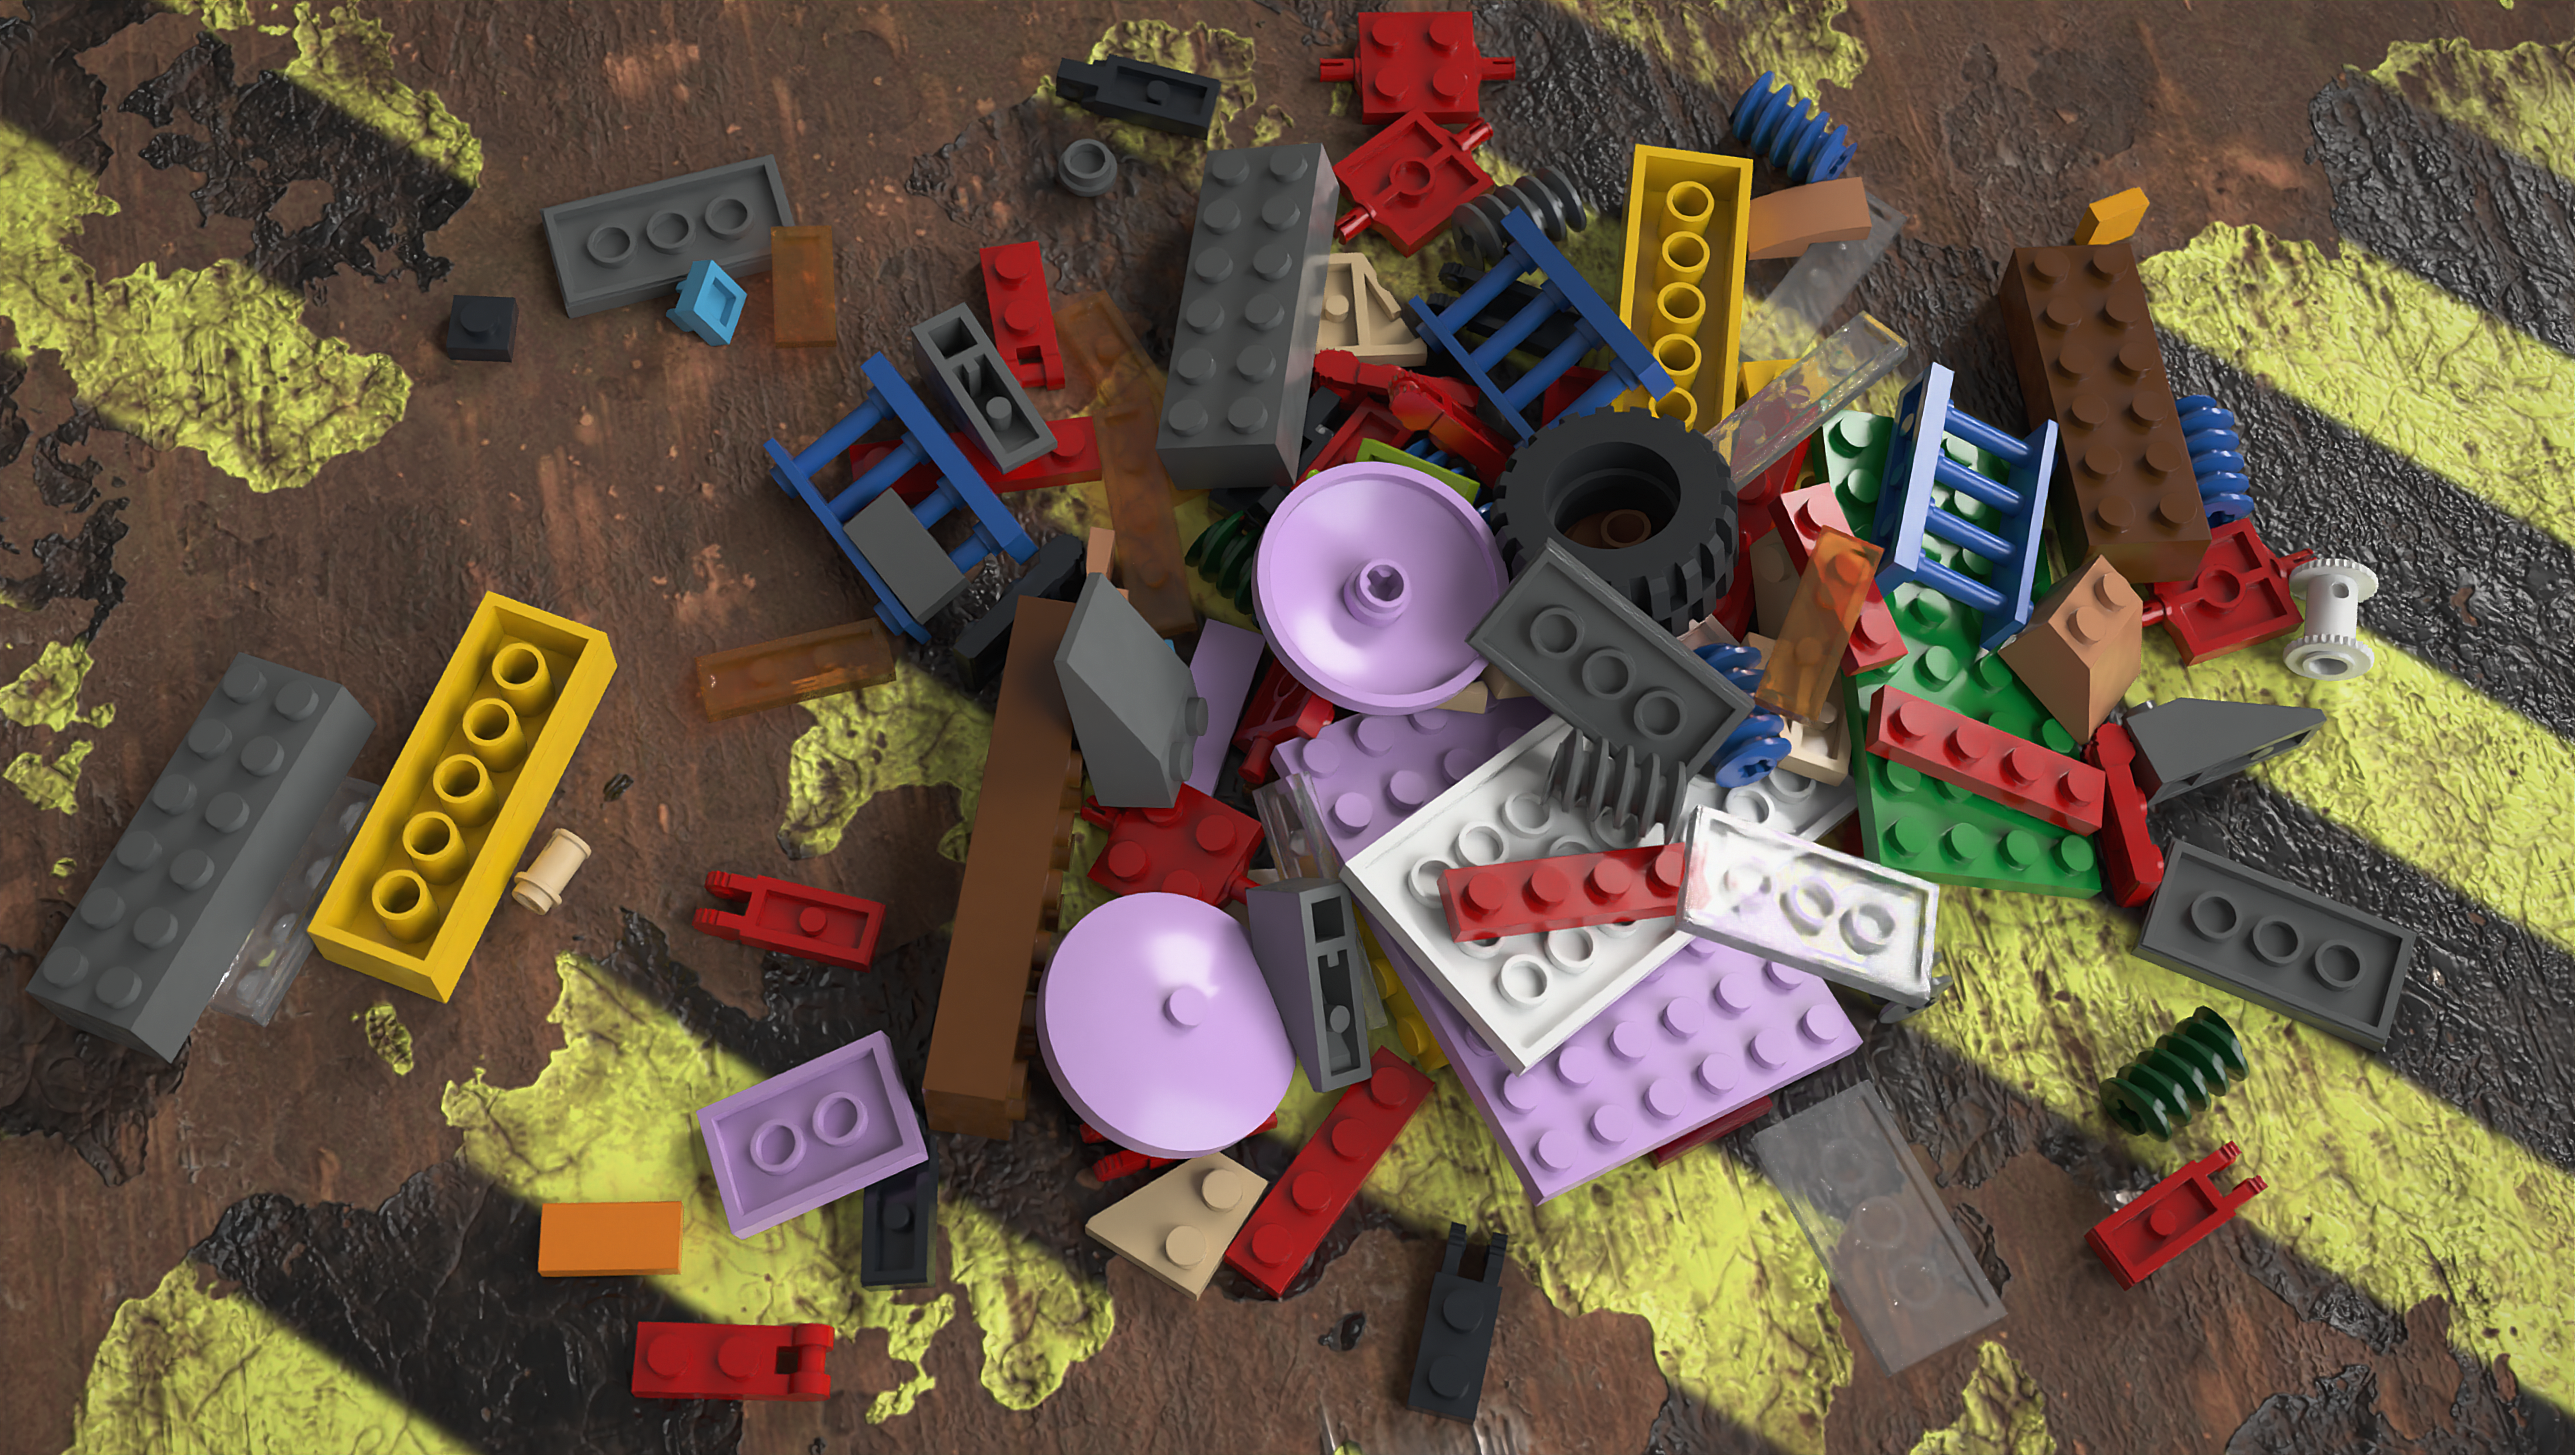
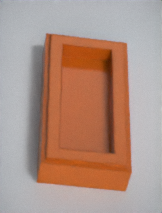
[538,1201,684,1277]

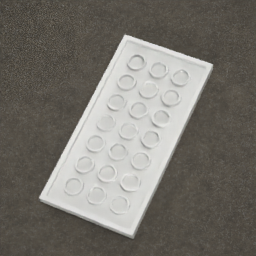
[1338,614,1858,1078]

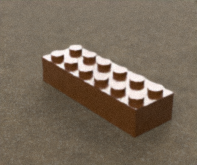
[1997,243,2212,584]

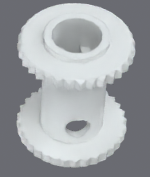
[2283,558,2378,681]

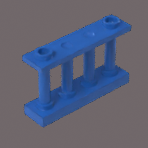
[1408,206,1676,449]
[763,351,1039,645]
[1866,362,2059,651]

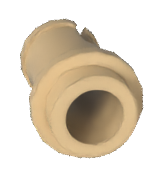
[512,828,591,915]

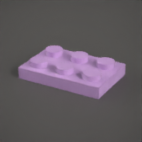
[696,1030,929,1240]

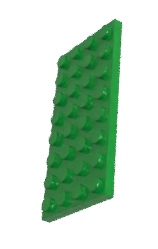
[1810,405,2102,900]

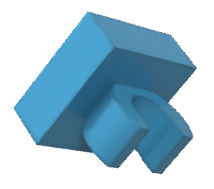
[666,259,747,346]

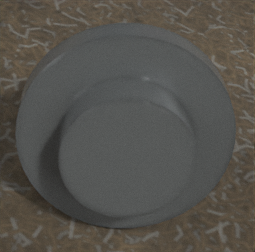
[1058,139,1117,197]

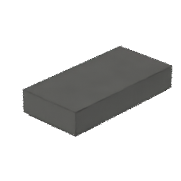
[842,487,971,625]

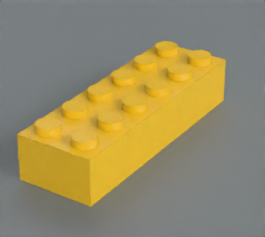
[1607,144,1753,467]
[306,590,617,1004]

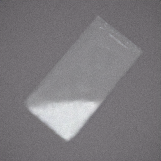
[1674,804,1939,1009]
[1751,1079,2008,1378]

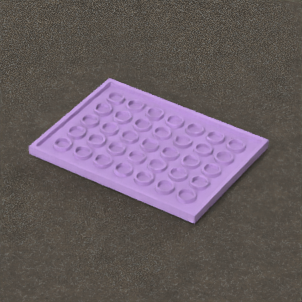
[1269,674,1863,1207]

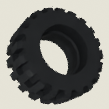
[1490,406,1739,638]

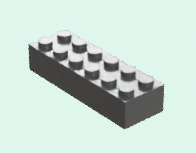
[1155,143,1340,490]
[25,652,377,1064]

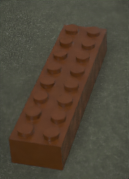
[922,595,1086,1141]

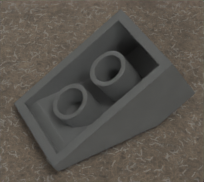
[1054,572,1208,808]

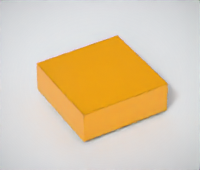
[2073,187,2150,245]

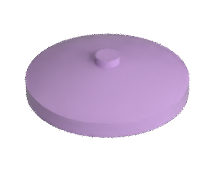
[1251,462,1509,716]
[1036,892,1297,1159]

